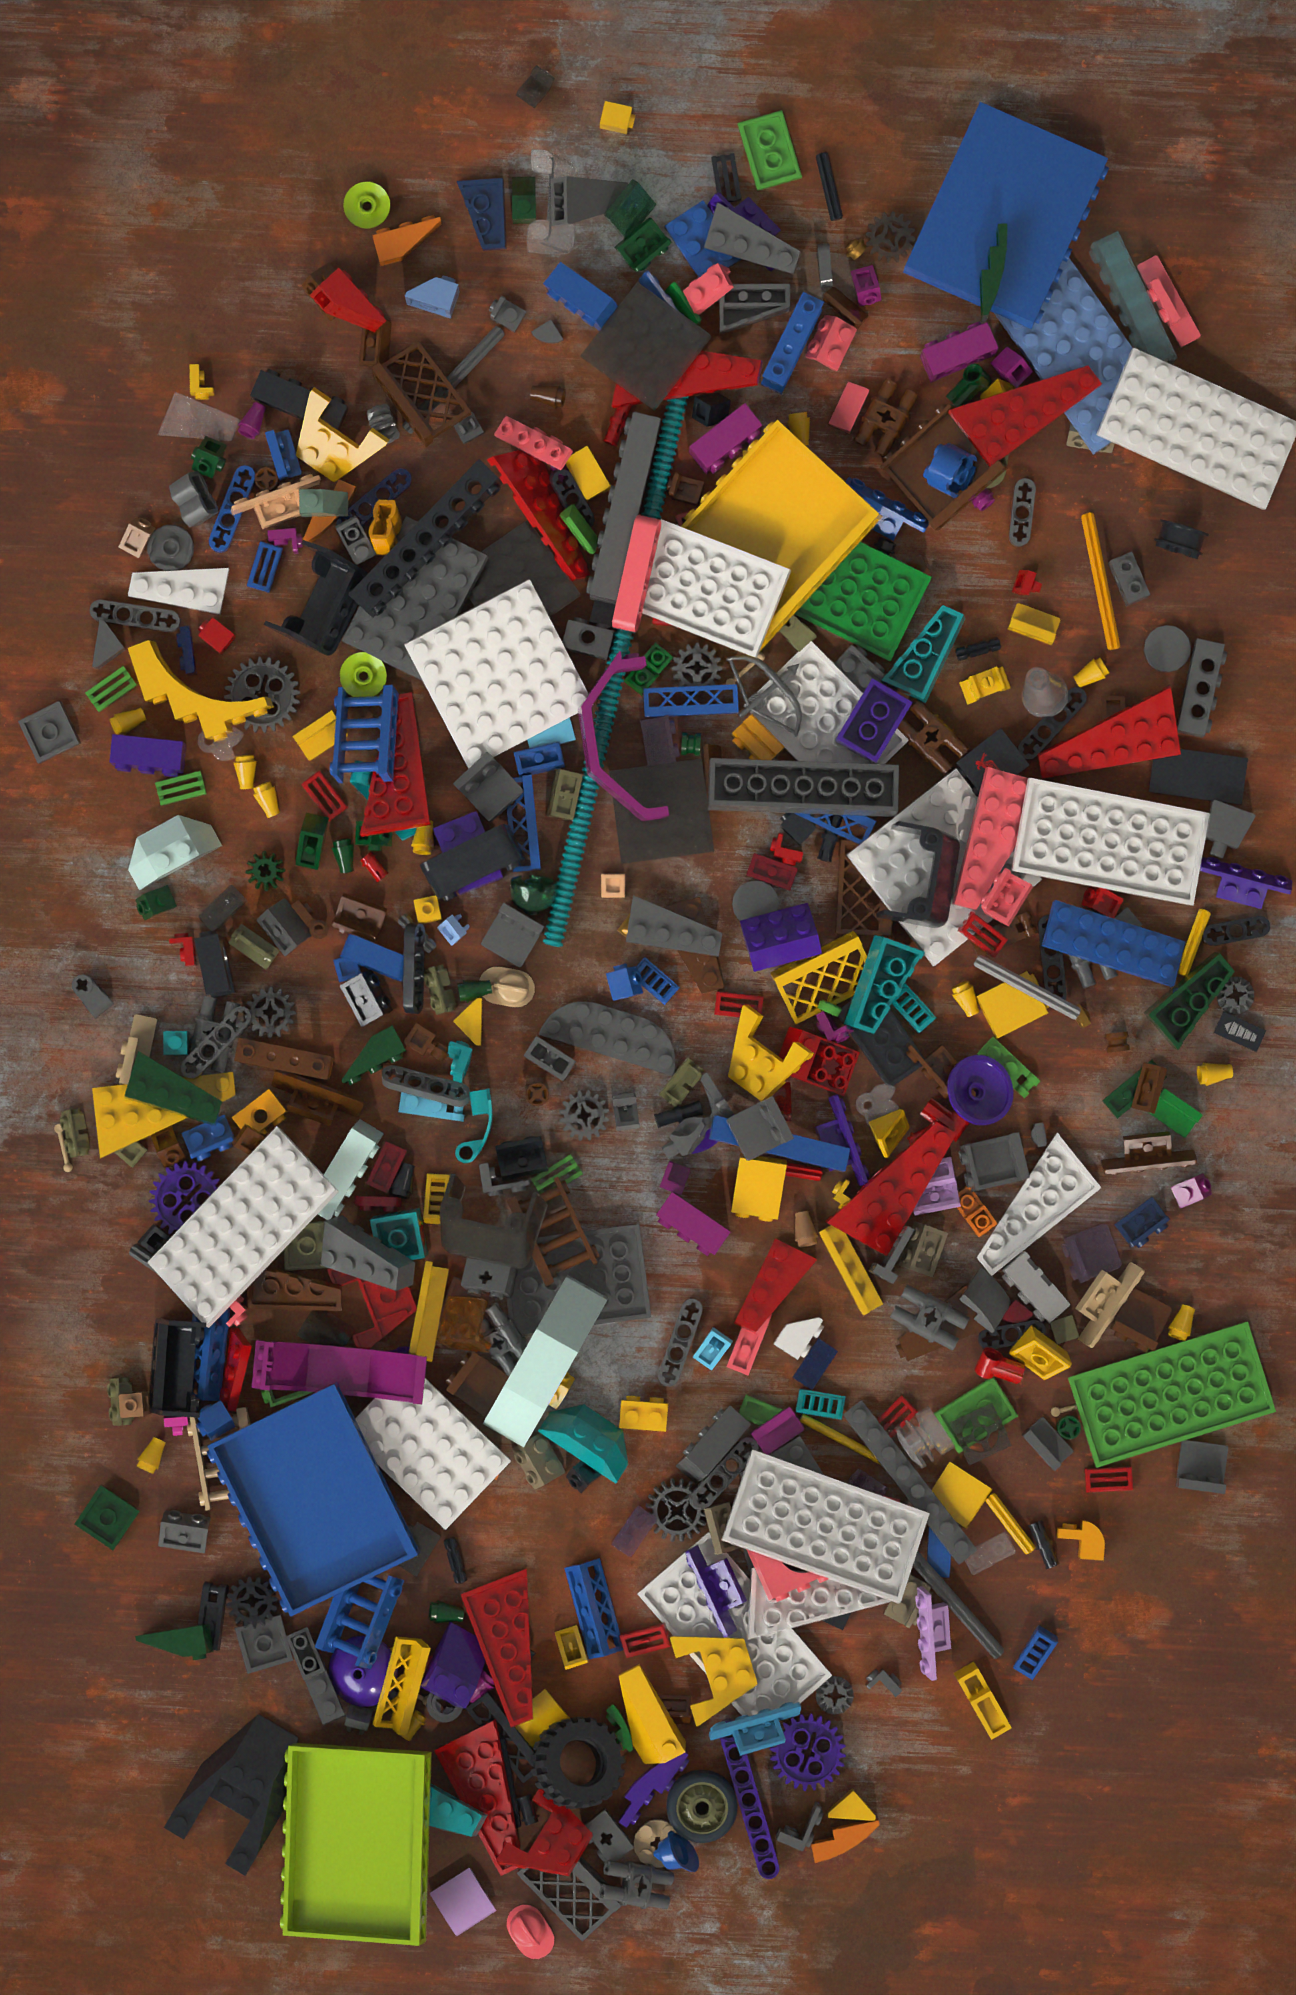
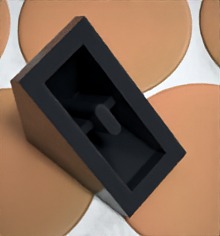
[138,1224,171,1255]

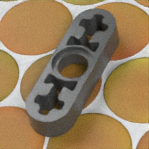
[1009,478,1036,547]

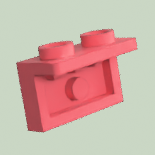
[683,263,734,315]
[805,315,857,371]
[981,868,1033,926]
[226,1295,248,1327]

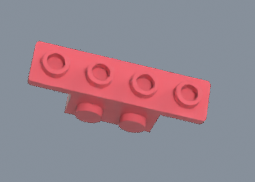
[1137,255,1201,347]
[494,416,573,470]

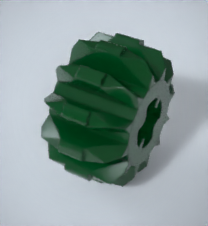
[245,851,286,891]

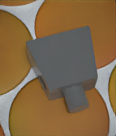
[1205,800,1256,859]

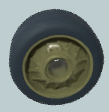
[666,1770,738,1843]

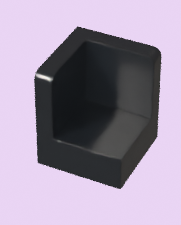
[692,391,731,427]

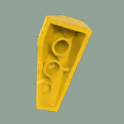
[619,1664,686,1764]

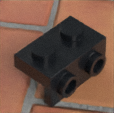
[495,1136,549,1181]

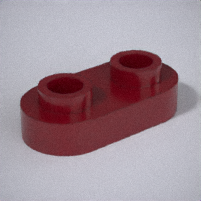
[355,1196,402,1212]

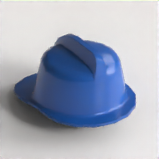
[653,1831,699,1872]

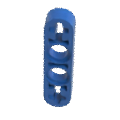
[209,465,255,553]

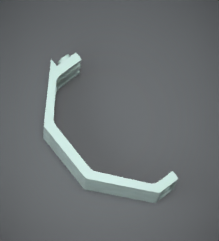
[483,1275,608,1447]

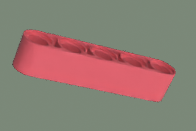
[612,515,661,632]

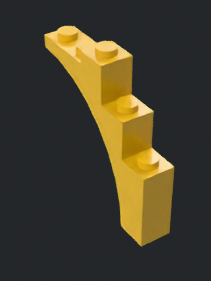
[128,640,273,742]

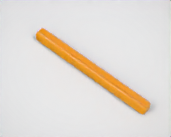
[1081,513,1120,650]

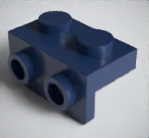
[1114,1197,1170,1248]

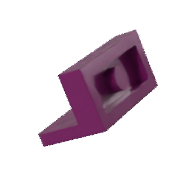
[750,1406,804,1455]

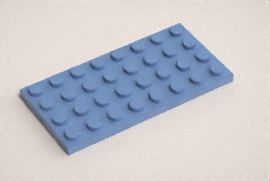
[994,258,1132,455]

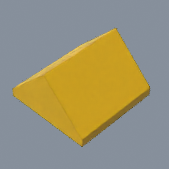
[1009,1325,1072,1380]

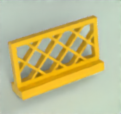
[770,931,867,1024]

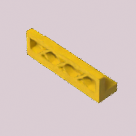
[818,1225,883,1316]
[409,1261,449,1362]
[373,1636,431,1736]

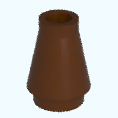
[530,386,566,409]

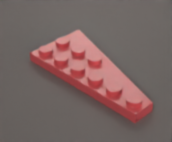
[952,767,1028,910]

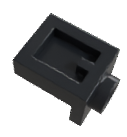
[566,1461,602,1493]

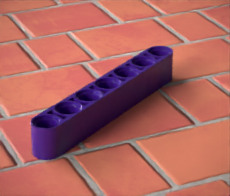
[720,1718,779,1879]

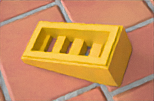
[423,1173,451,1225]

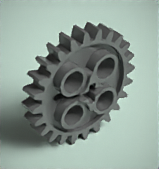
[224,657,301,733]

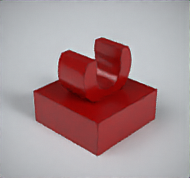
[1012,570,1042,595]

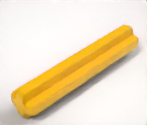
[1178,909,1211,976]
[985,1493,1035,1554]

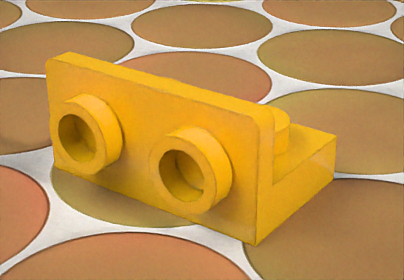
[619,1395,668,1432]

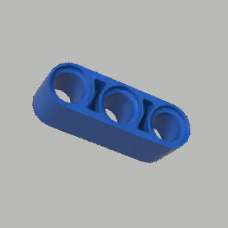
[340,934,404,982]

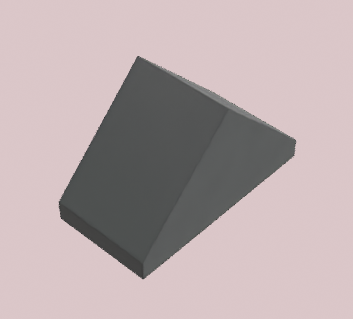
[92,620,126,669]

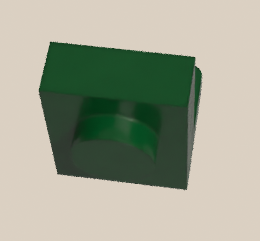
[136,885,177,920]

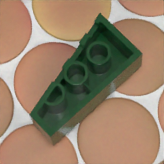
[1144,952,1235,1050]
[124,1051,222,1126]

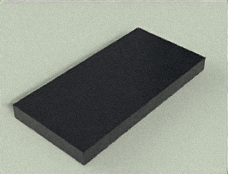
[1148,749,1248,805]
[839,1001,925,1089]

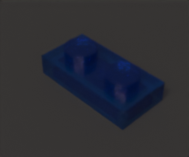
[176,626,197,676]
[793,1338,838,1390]

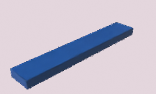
[709,1115,850,1172]

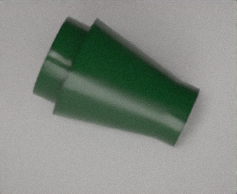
[331,838,354,873]
[457,980,492,1003]
[429,1600,464,1624]

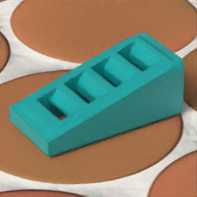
[892,983,937,1034]
[795,1388,846,1420]

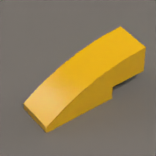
[954,1662,1012,1740]

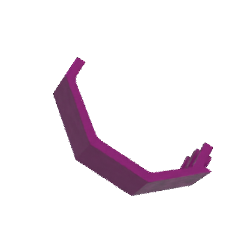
[578,650,669,821]
[252,1340,427,1405]

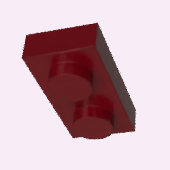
[746,853,798,891]
[366,1141,407,1194]

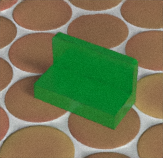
[1148,1088,1203,1138]

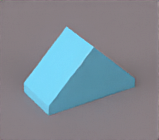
[693,1327,733,1370]

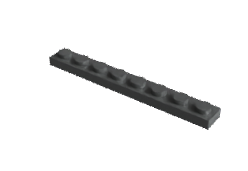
[843,1400,977,1565]

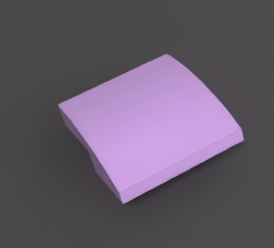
[913,1157,961,1215]
[430,1868,497,1936]

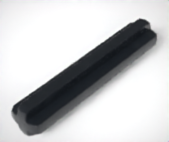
[816,152,843,221]

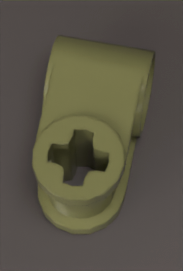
[779,615,817,652]

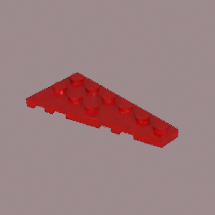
[611,339,763,408]
[487,450,591,582]
[1038,685,1181,779]
[360,692,431,837]
[461,1569,533,1728]
[434,1719,520,1876]

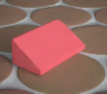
[828,382,870,434]

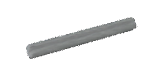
[974,955,1081,1019]

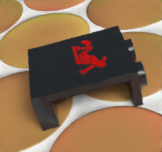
[955,728,1029,797]

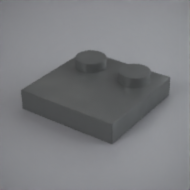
[18,701,81,764]
[234,1615,293,1674]

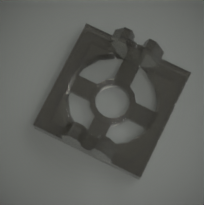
[949,1402,1012,1465]

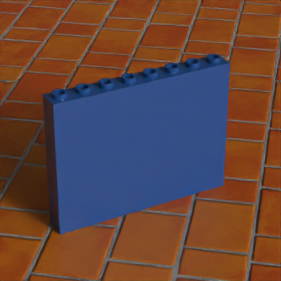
[903,102,1109,329]
[207,1382,420,1617]

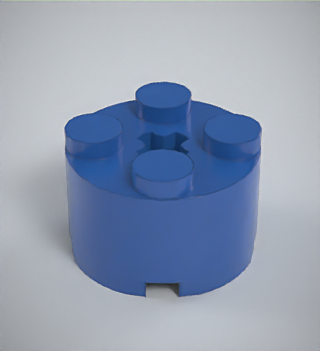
[923,443,977,498]

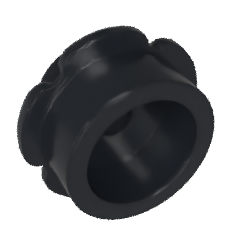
[874,537,896,555]

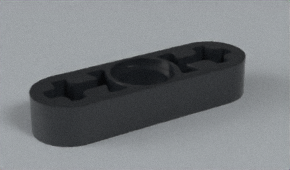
[549,469,595,527]
[1202,916,1270,946]
[978,1320,1046,1349]

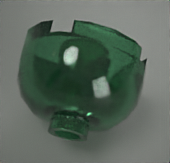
[510,875,557,915]

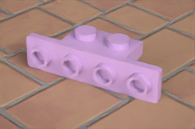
[915,1586,951,1681]

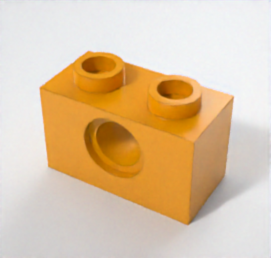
[232,1089,288,1135]

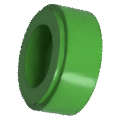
[817,999,842,1017]

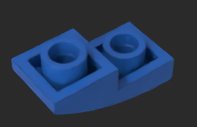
[927,1527,951,1578]

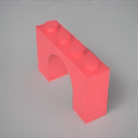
[746,1549,829,1602]

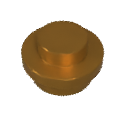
[846,238,867,260]

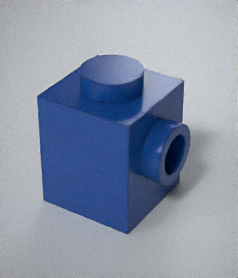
[606,963,643,1001]
[196,1400,235,1441]

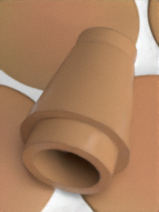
[795,1211,818,1247]

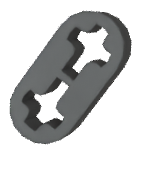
[817,243,833,288]

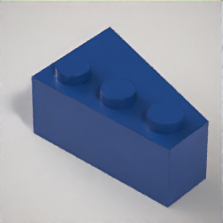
[543,262,624,337]

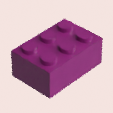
[920,321,998,382]
[689,403,763,475]
[656,1192,730,1256]

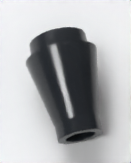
[390,1163,415,1199]

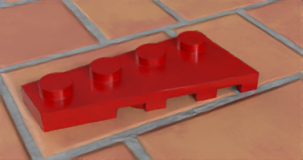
[734,1238,817,1333]

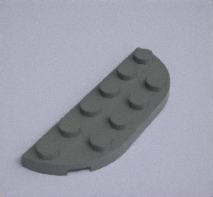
[539,1002,675,1076]

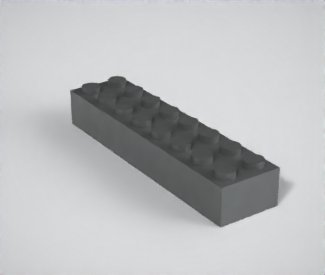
[586,412,661,605]
[708,758,899,817]

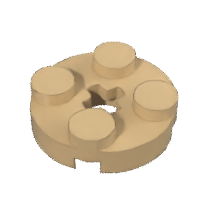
[634,1819,679,1868]

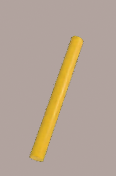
[799,1413,882,1466]

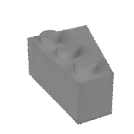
[1001,1251,1071,1323]

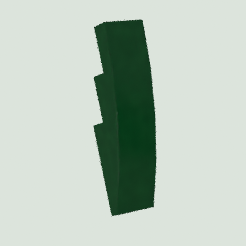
[979,223,1007,322]

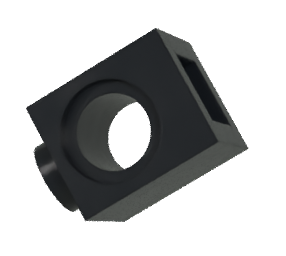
[780,813,817,846]

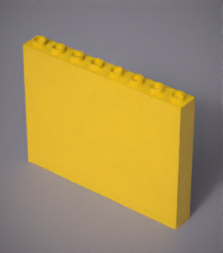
[681,420,883,652]

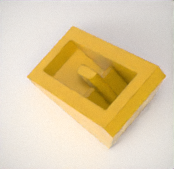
[453,998,482,1046]
[869,1109,910,1158]
[555,1625,588,1670]
[827,1788,876,1821]

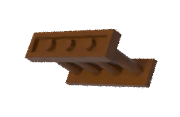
[234,1038,335,1081]
[507,1177,600,1288]

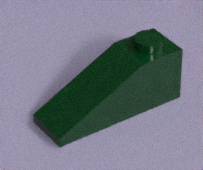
[135,1624,214,1660]

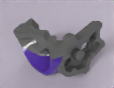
[661,1073,734,1159]

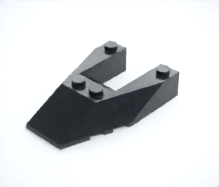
[164,1714,299,1876]

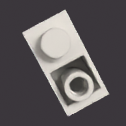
[773,1317,824,1360]

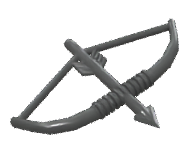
[727,655,802,737]

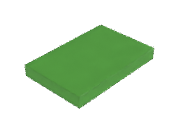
[737,110,802,191]
[933,1376,1018,1453]

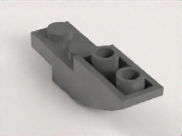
[286,1627,346,1725]

